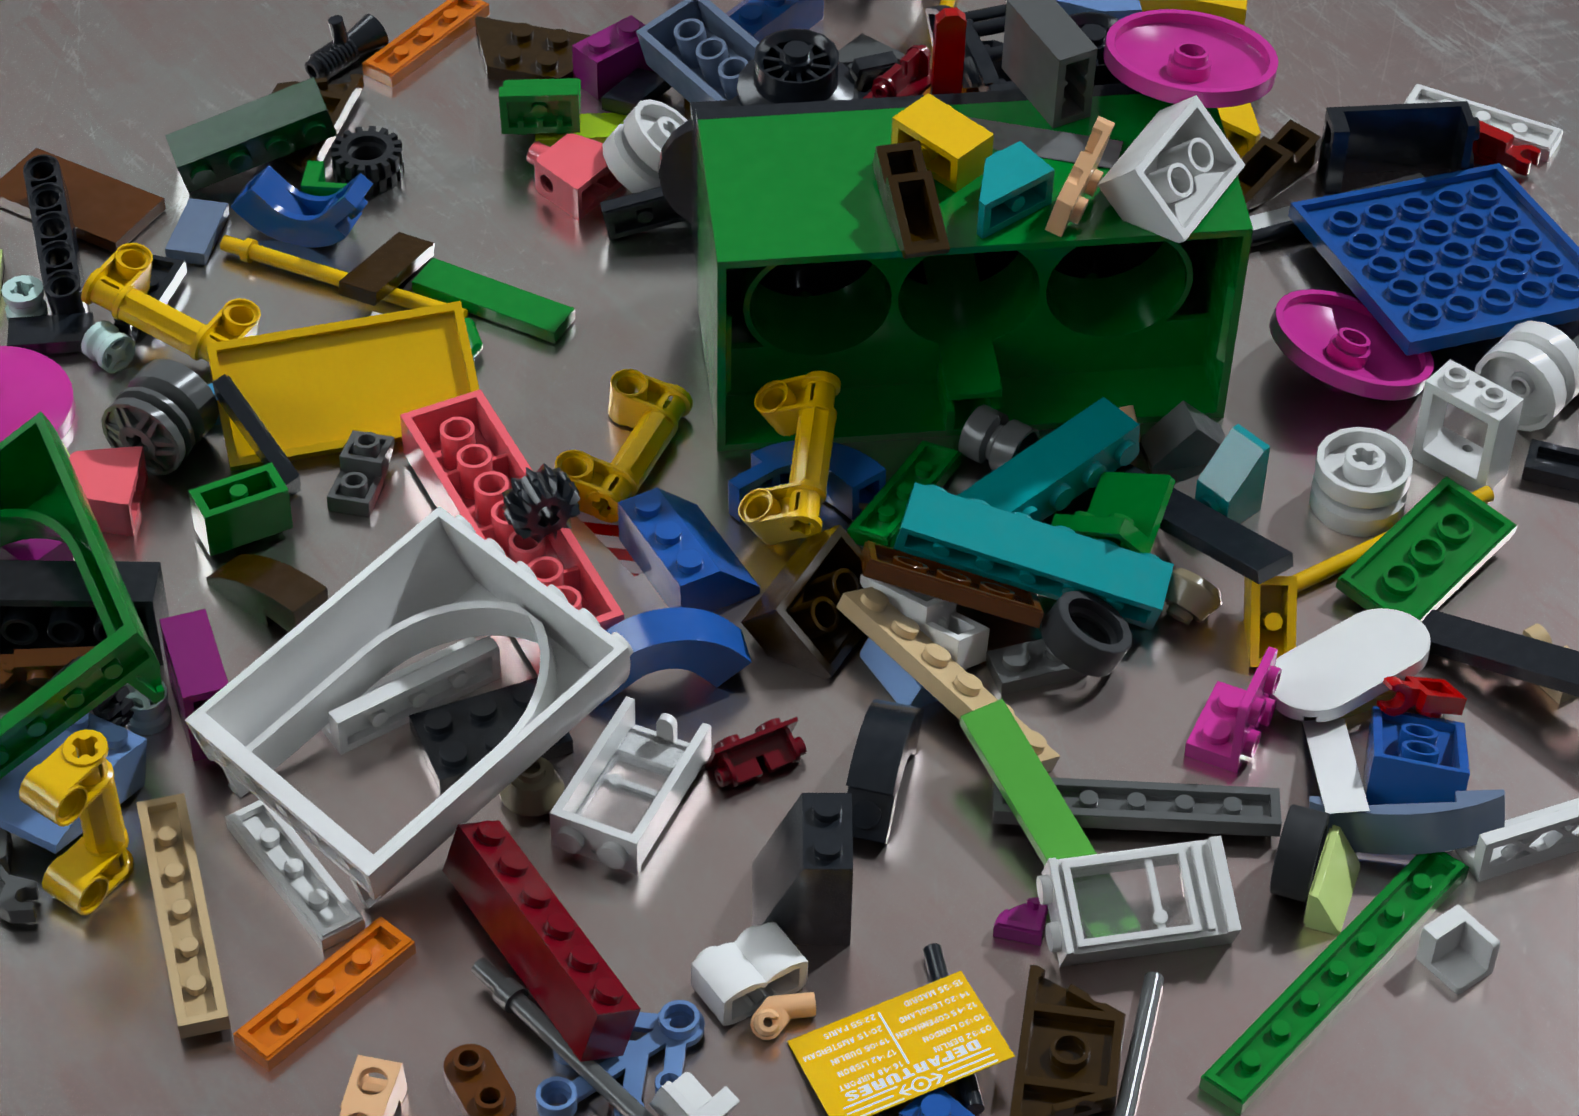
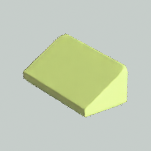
[1303,825,1360,935]

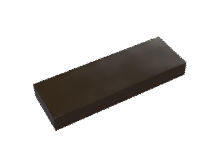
[338,232,435,306]

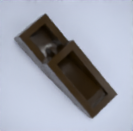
[1238,119,1322,210]
[872,141,950,259]
[206,554,329,632]

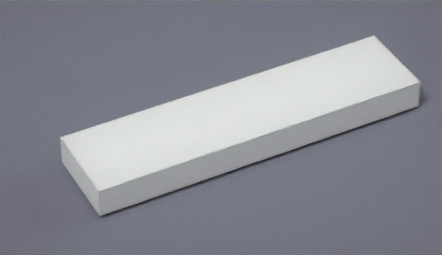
[1404,84,1563,162]
[225,800,365,951]

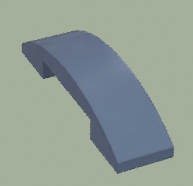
[1309,789,1505,855]

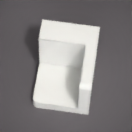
[1416,904,1500,994]
[649,1072,740,1116]

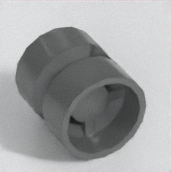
[959,404,1040,470]

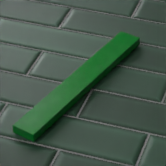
[1199,852,1469,1115]

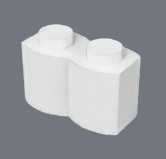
[691,922,808,1026]

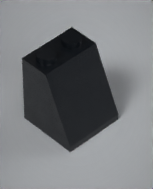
[752,793,853,945]

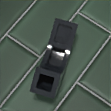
[846,699,925,844]

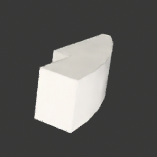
[860,574,990,670]

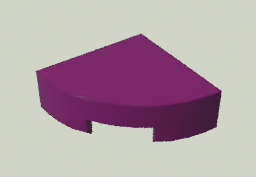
[993,897,1049,946]

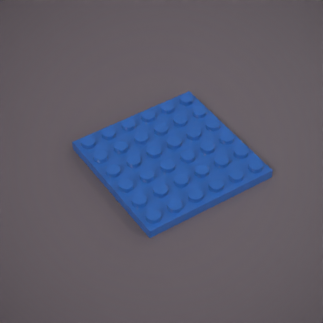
[1288,163,1579,356]

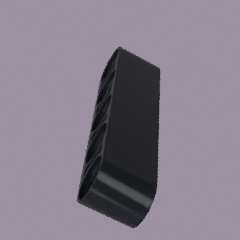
[23,154,89,315]

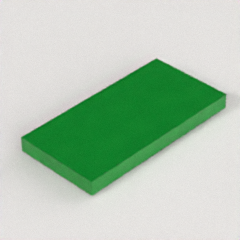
[1336,476,1517,622]

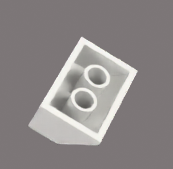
[1097,95,1245,243]

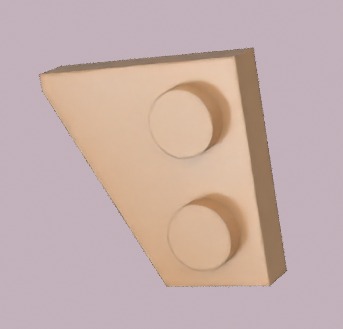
[1045,116,1115,237]

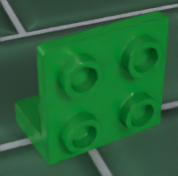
[498,78,581,135]
[1051,472,1175,553]

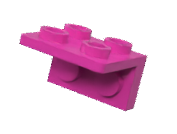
[1184,646,1282,773]

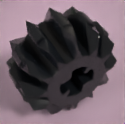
[502,463,581,543]

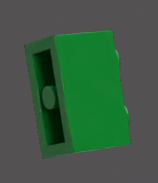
[188,462,293,556]

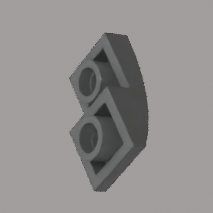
[327,430,395,517]

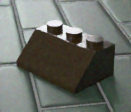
[741,524,864,679]

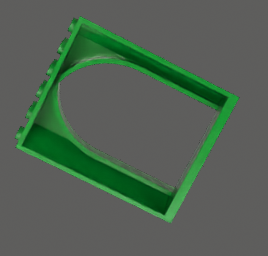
[0,411,165,779]

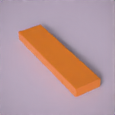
[362,0,490,88]
[233,916,416,1072]

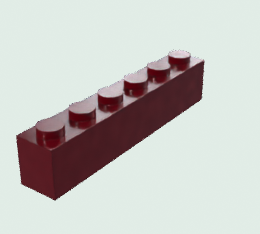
[442,820,641,1062]

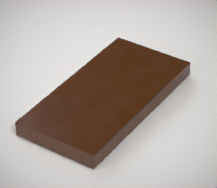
[0,148,166,252]
[860,541,1044,628]

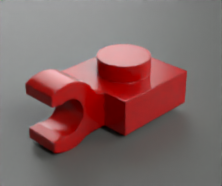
[1472,121,1541,176]
[1376,676,1467,718]

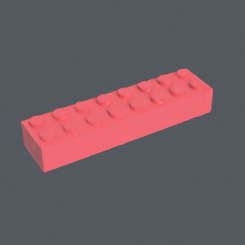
[400,389,624,675]

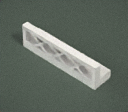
[321,636,501,755]
[1456,798,1579,882]

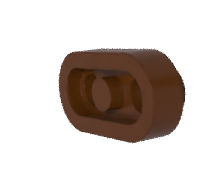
[443,1044,517,1116]

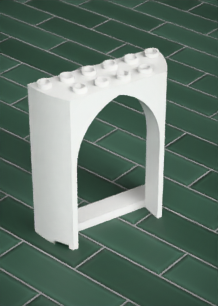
[185,506,633,908]

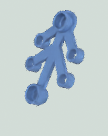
[536,1000,705,1116]

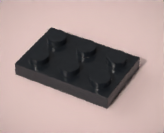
[409,677,574,793]

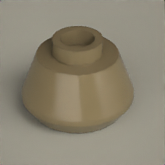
[1165,568,1222,625]
[500,757,565,817]

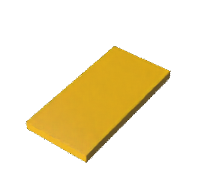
[206,301,479,471]

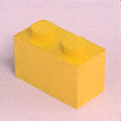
[891,93,994,193]

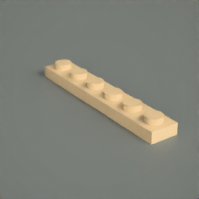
[836,587,1060,772]
[136,793,231,1039]

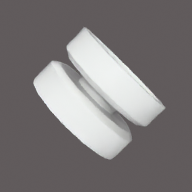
[602,99,688,194]
[1475,321,1579,432]
[1309,426,1413,537]

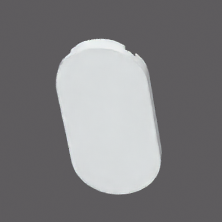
[1270,608,1431,722]

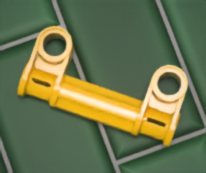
[81,243,261,362]
[554,369,693,523]
[738,371,841,545]
[19,729,135,916]

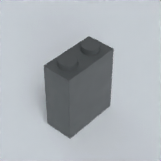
[1001,0,1098,128]

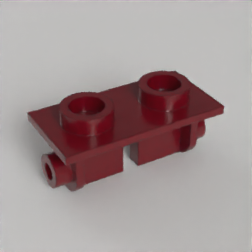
[863,45,932,99]
[705,717,807,788]

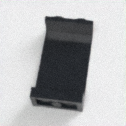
[1317,101,1480,195]

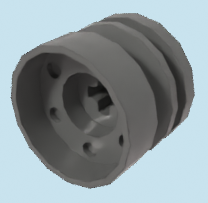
[101,359,219,475]

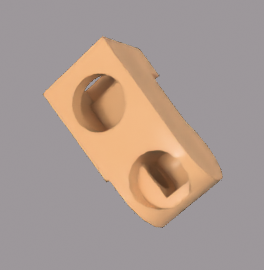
[339,1055,408,1116]

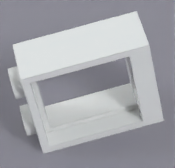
[1411,359,1524,492]

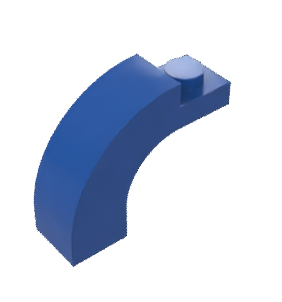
[230,165,373,248]
[728,440,886,522]
[599,607,752,706]

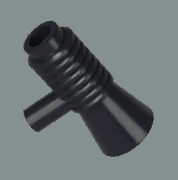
[305,14,389,81]

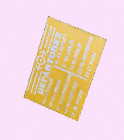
[787,971,1015,1116]

